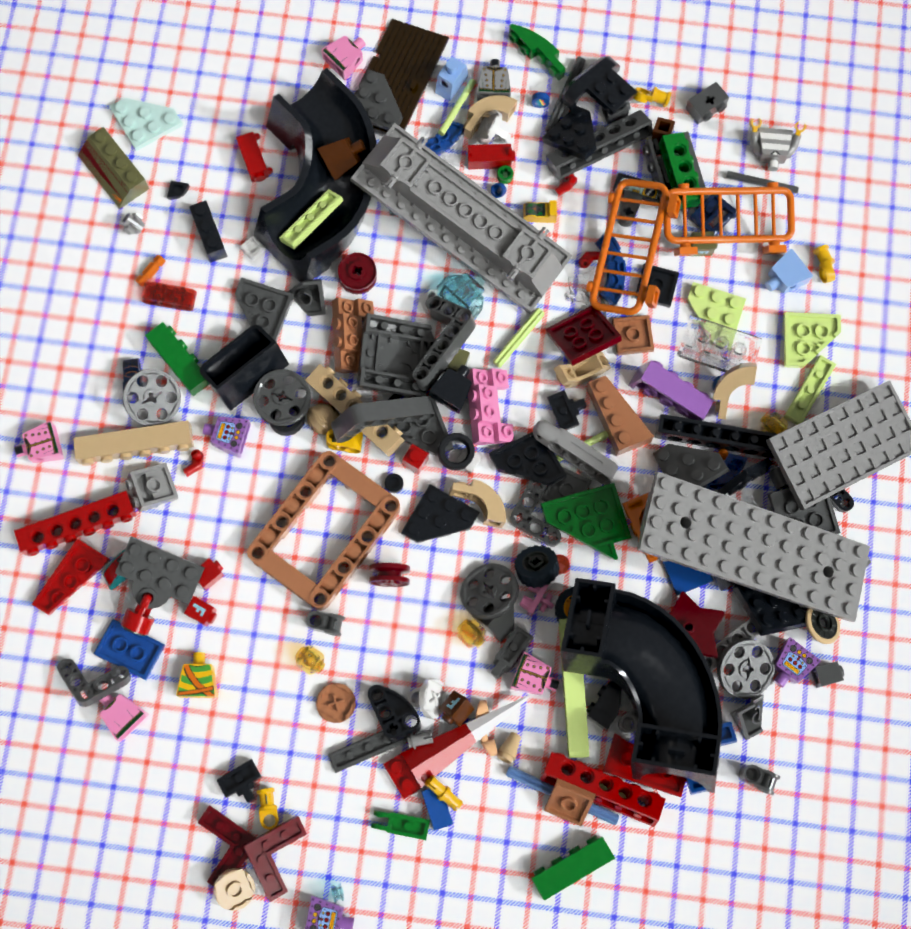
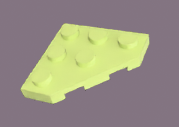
[687,282,746,351]
[783,312,841,368]

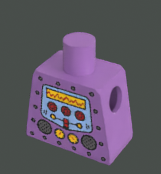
[203,417,251,458]
[773,637,821,688]
[305,895,355,929]

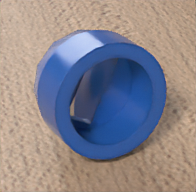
[491,183,507,198]

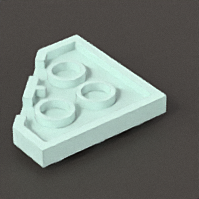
[109,98,184,151]

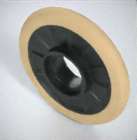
[805,608,840,644]

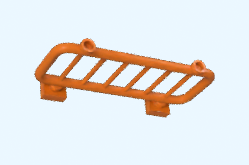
[586,179,681,315]
[663,182,795,257]

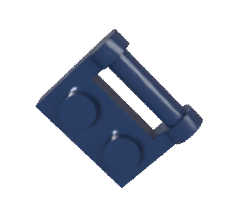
[689,195,736,236]

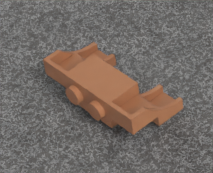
[332,297,374,374]

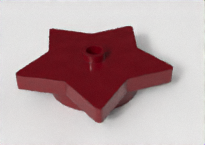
[669,591,725,658]

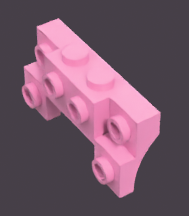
[467,368,514,445]

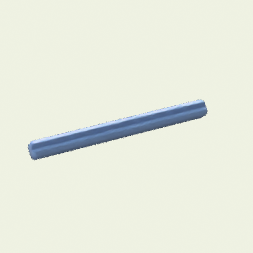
[506,766,619,825]

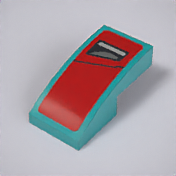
[102,549,127,590]

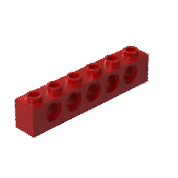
[14,491,137,557]
[540,752,666,827]

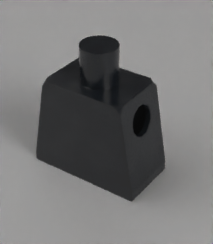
[428,365,472,414]

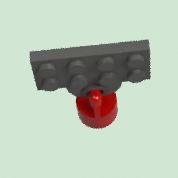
[115,536,205,636]

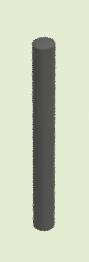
[726,171,799,194]

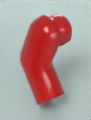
[555,173,577,196]
[578,251,600,269]
[182,449,204,477]

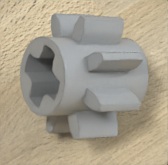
[121,212,145,235]

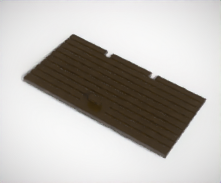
[354,18,449,134]

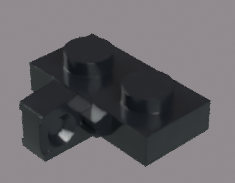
[547,390,587,430]
[216,759,262,803]

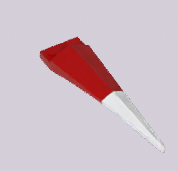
[383,695,531,799]

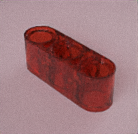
[140,281,197,311]

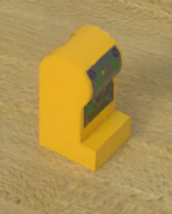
[523,200,557,223]

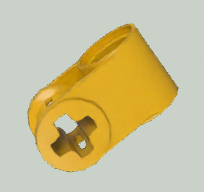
[326,429,363,454]

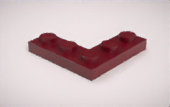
[197,805,256,887]
[242,815,307,902]

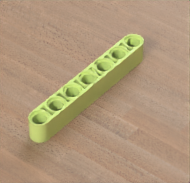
[559,619,589,758]

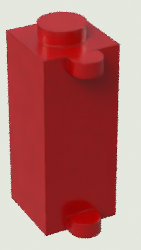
[236,132,273,183]
[467,144,515,170]

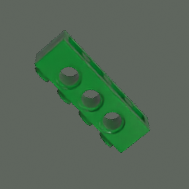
[658,132,700,209]

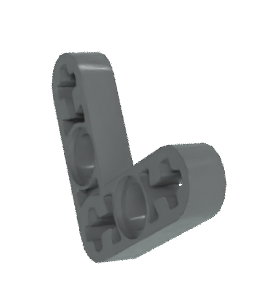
[510,481,561,547]
[57,658,131,707]

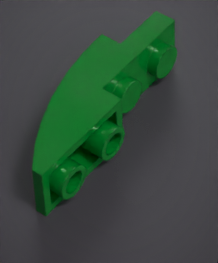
[508,24,565,81]

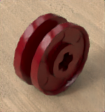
[338,253,377,295]
[369,562,410,587]

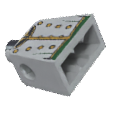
[477,59,511,101]

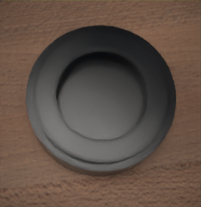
[384,473,404,494]

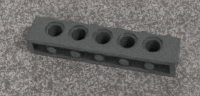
[546,110,653,180]

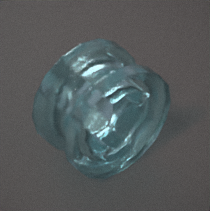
[331,882,345,903]

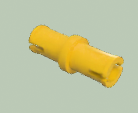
[425,775,463,811]

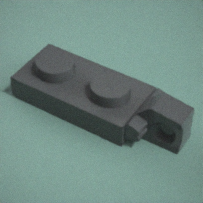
[491,626,534,680]

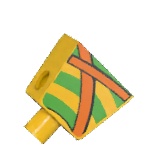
[176,652,218,698]

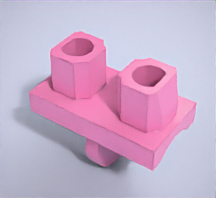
[519,585,554,617]

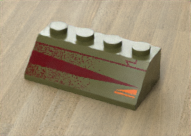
[78,127,150,209]

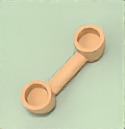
[475,699,498,756]

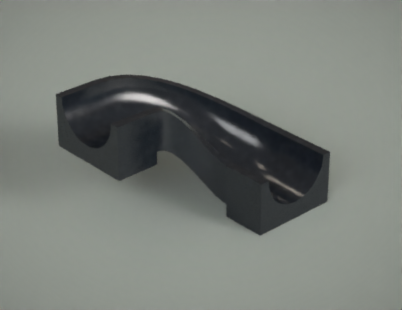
[254,68,377,282]
[561,578,722,793]

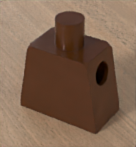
[318,137,366,180]

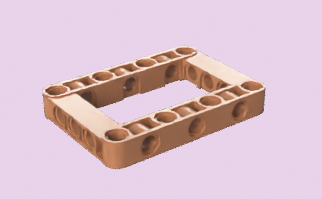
[247,451,401,611]

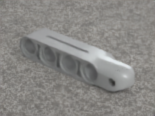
[533,420,618,485]

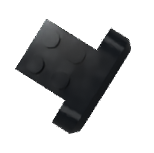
[561,56,637,116]

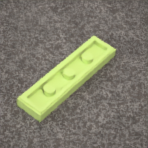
[279,189,343,249]
[783,355,837,425]

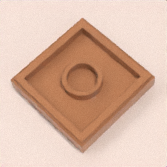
[612,315,655,356]
[544,778,596,826]

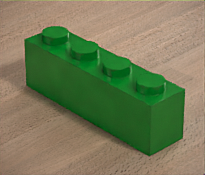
[145,322,209,396]
[531,835,616,901]

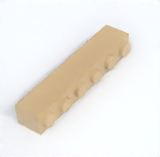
[73,420,194,466]

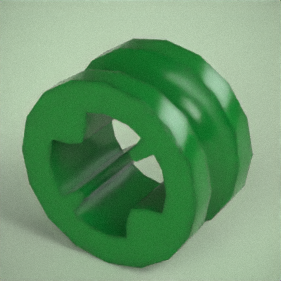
[497,165,514,184]

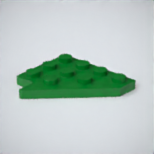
[540,483,632,560]

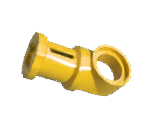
[634,86,671,108]
[813,244,835,283]
[256,788,279,830]

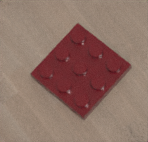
[545,306,622,366]

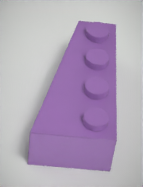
[628,360,714,421]

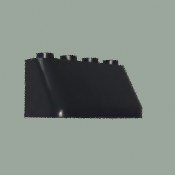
[200,325,289,411]

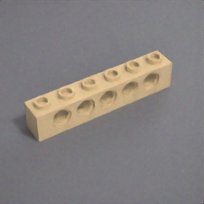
[305,364,405,457]

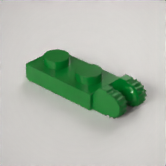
[371,810,430,840]

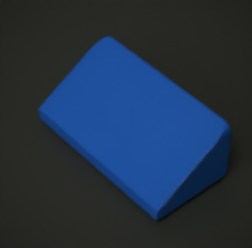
[421,789,453,831]

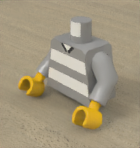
[749,118,806,171]

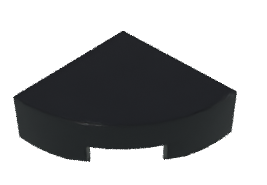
[167,180,190,200]

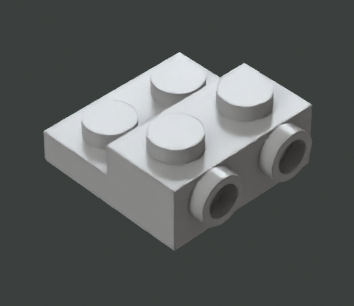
[125,463,179,512]

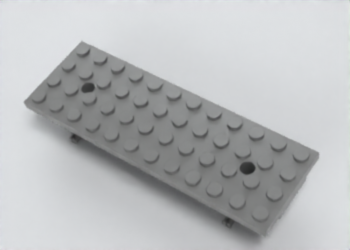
[350,123,573,314]
[637,472,870,622]

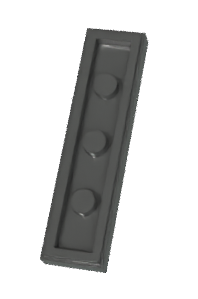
[328,728,408,773]

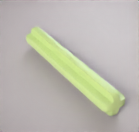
[493,308,545,368]

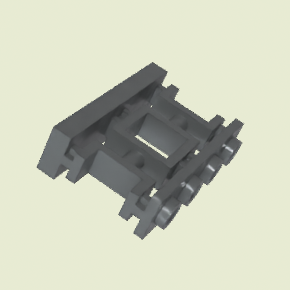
[642,131,708,205]

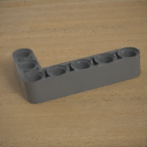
[412,296,476,391]
[331,396,435,443]

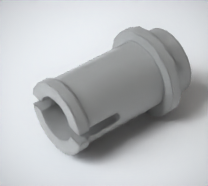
[407,730,434,749]

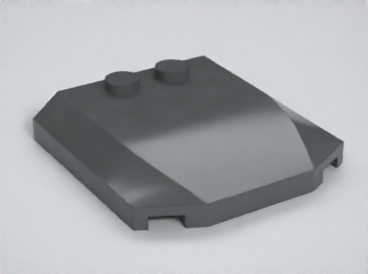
[357,313,436,397]

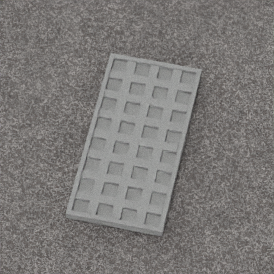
[766,380,911,510]

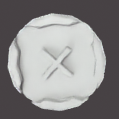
[476,110,511,144]
[408,678,447,719]

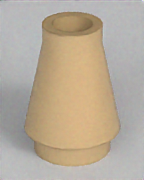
[497,732,522,764]

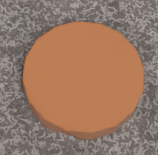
[316,683,356,723]

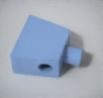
[435,57,468,101]
[765,249,814,294]

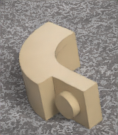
[463,95,518,140]
[554,352,611,388]
[713,362,757,420]
[449,479,506,528]

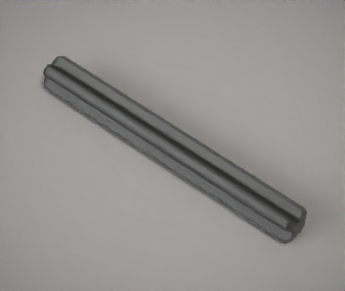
[545,56,586,133]

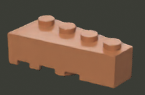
[586,375,654,456]

